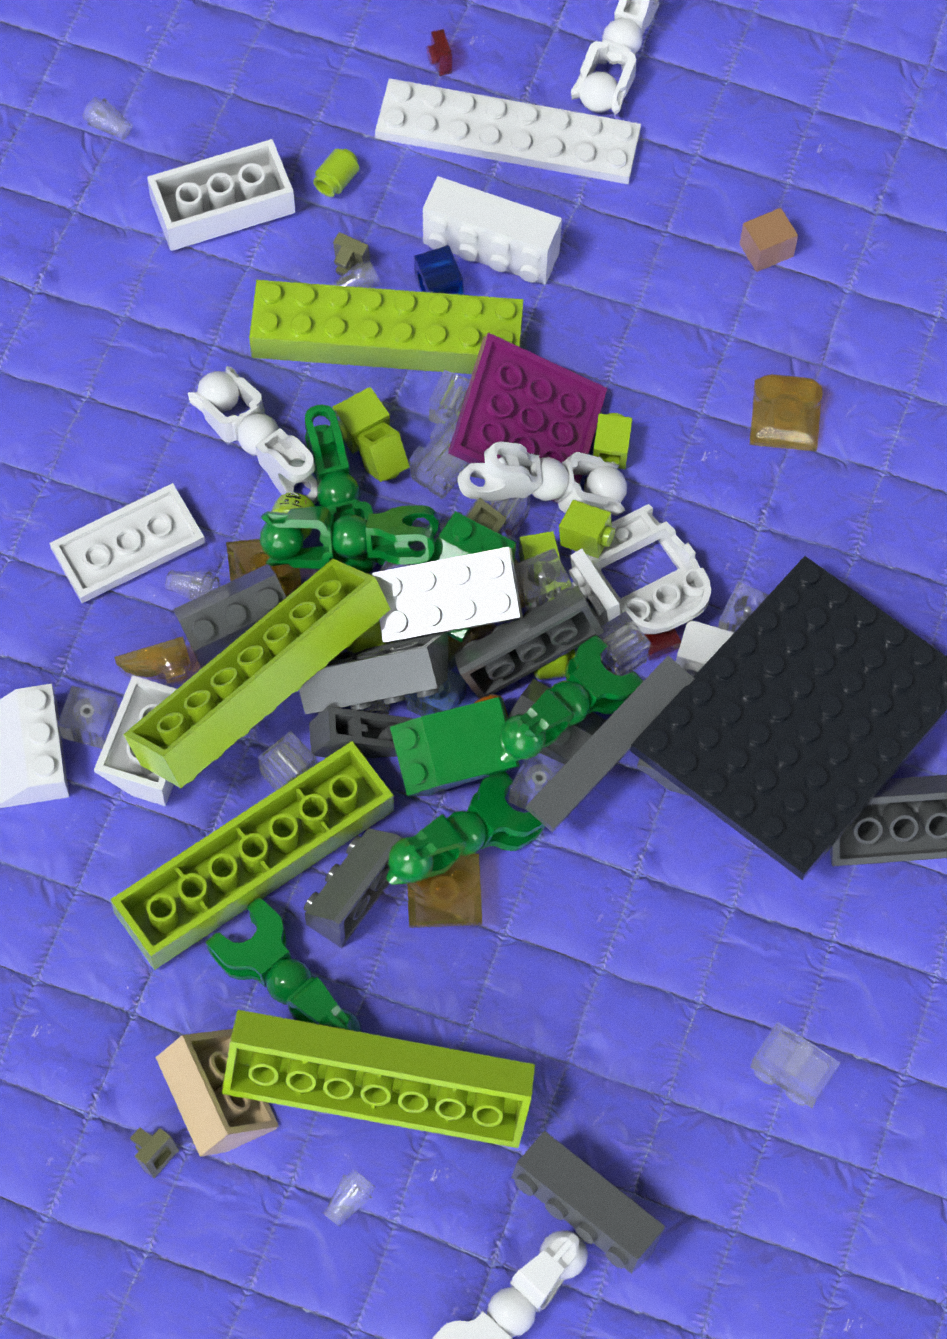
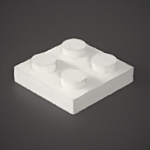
[569,549,623,635]

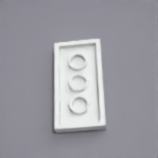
[49,483,205,603]
[372,547,523,643]

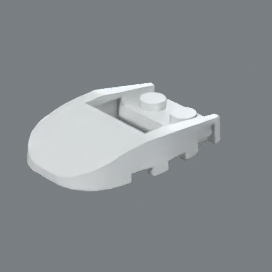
[587,504,711,634]

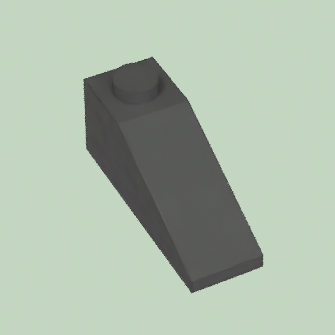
[309,706,414,758]

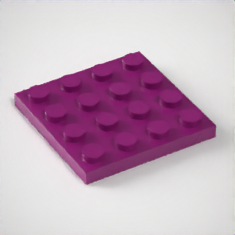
[448,333,607,503]

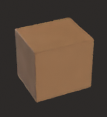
[740,207,798,272]

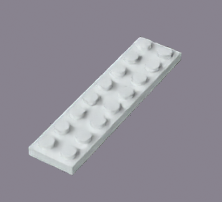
[375,78,641,184]

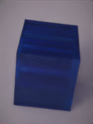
[414,245,464,295]

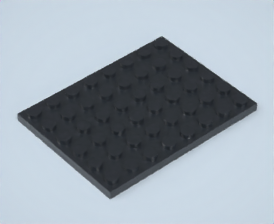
[630,556,947,880]

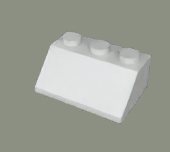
[94,675,176,806]
[0,684,69,808]

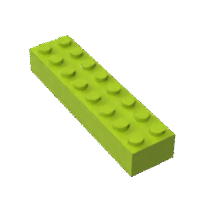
[249,280,523,374]
[123,559,391,788]
[110,741,394,970]
[222,1009,535,1148]

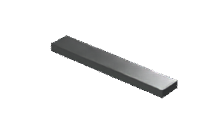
[525,656,695,833]

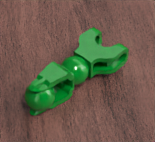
[305,404,386,573]
[259,505,439,569]
[499,635,644,763]
[386,771,545,885]
[205,898,362,1032]

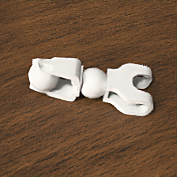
[571,0,659,115]
[188,366,318,504]
[458,442,627,516]
[432,1230,588,1339]

